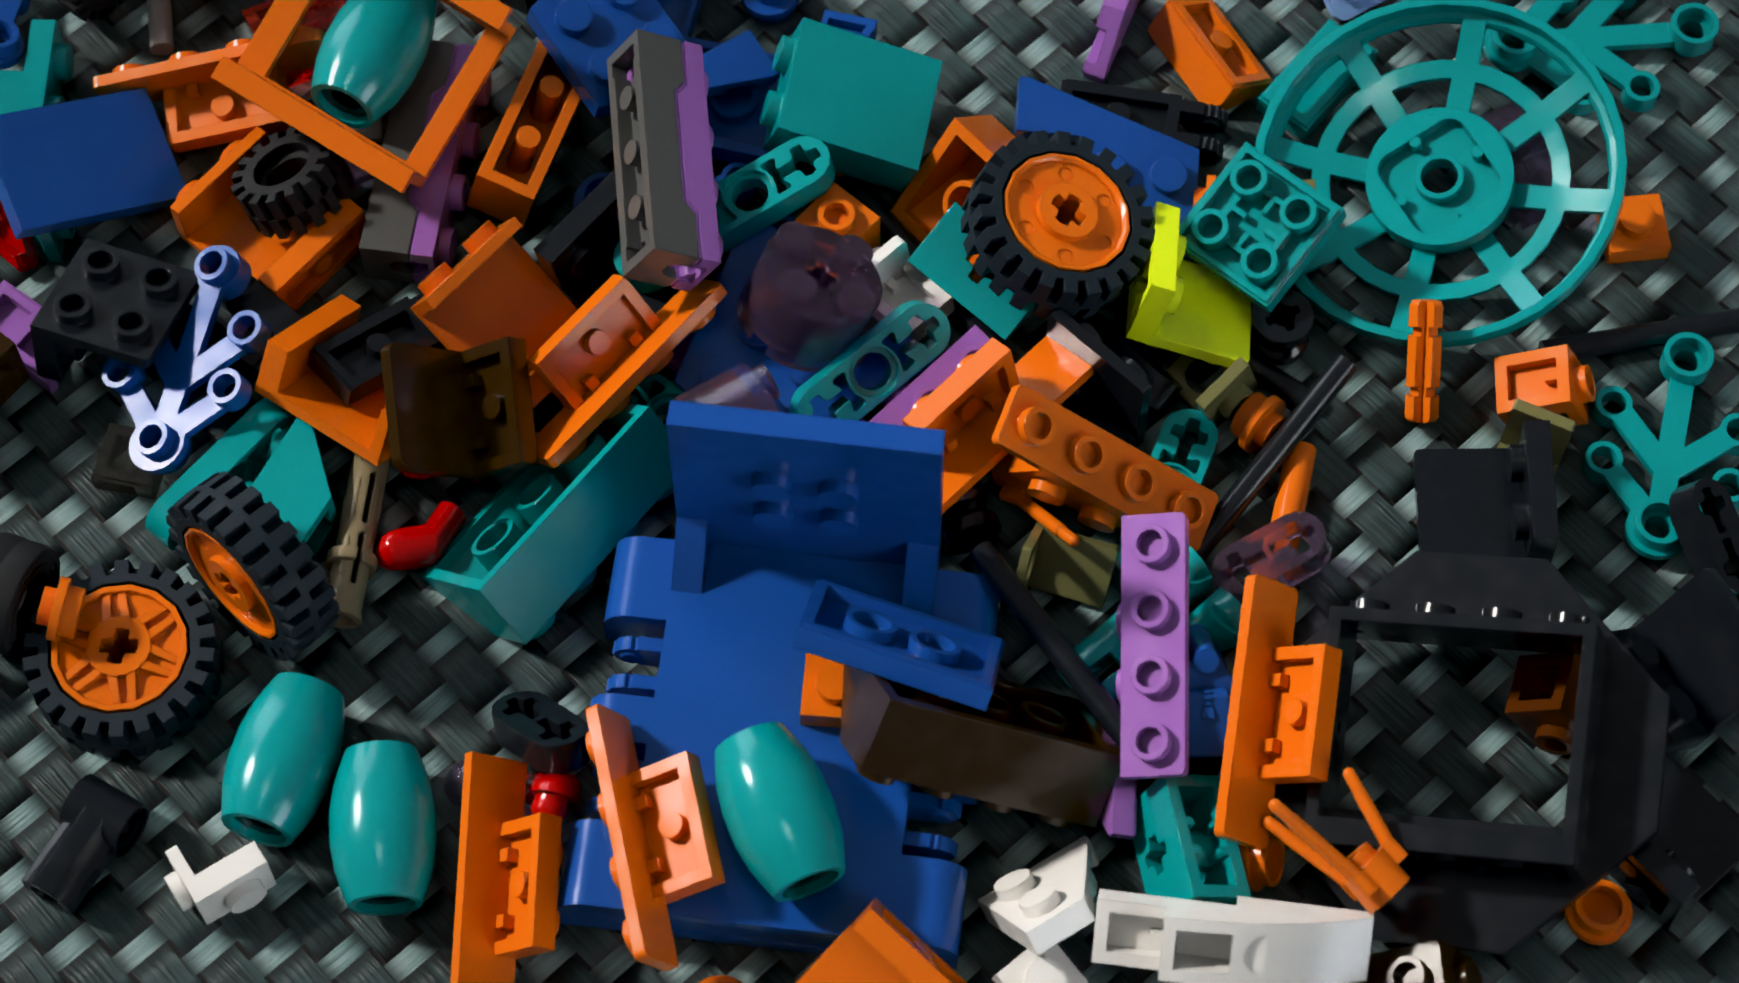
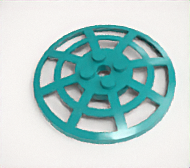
[1255,0,1628,348]

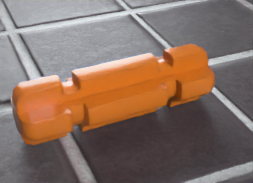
[1404,299,1444,423]

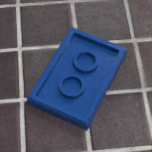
[0,87,185,239]
[792,578,1005,712]

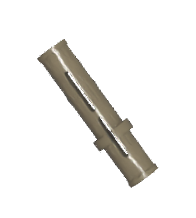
[325,452,391,629]

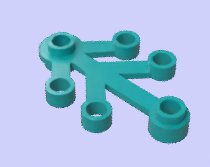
[1483,0,1719,116]
[1581,332,1739,560]

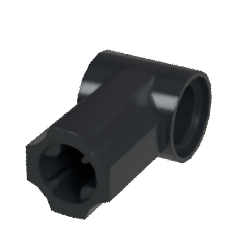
[21,774,150,915]

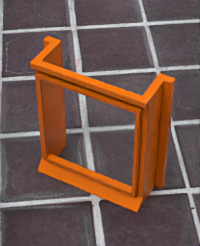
[211,0,517,194]

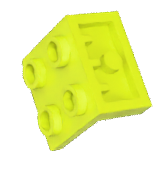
[1126,201,1252,368]

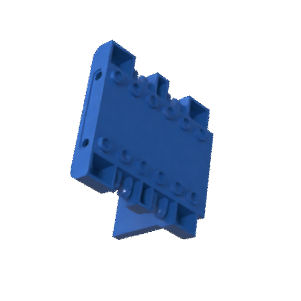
[557,400,1001,970]

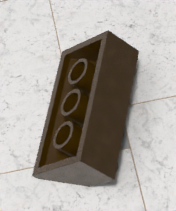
[840,665,1120,827]

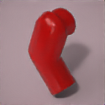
[375,501,466,571]
[525,772,581,820]

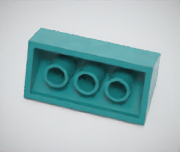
[420,403,674,645]

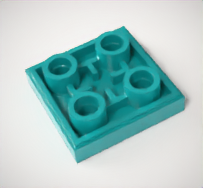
[1179,141,1347,314]

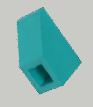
[245,418,340,562]

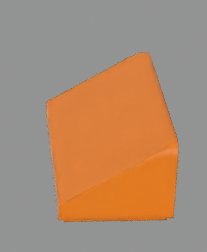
[1148,0,1273,111]

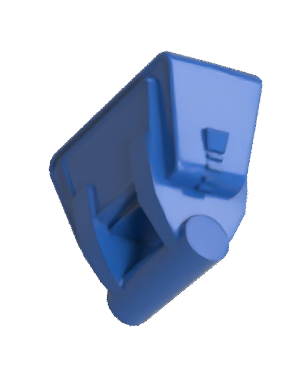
[1189,624,1232,758]

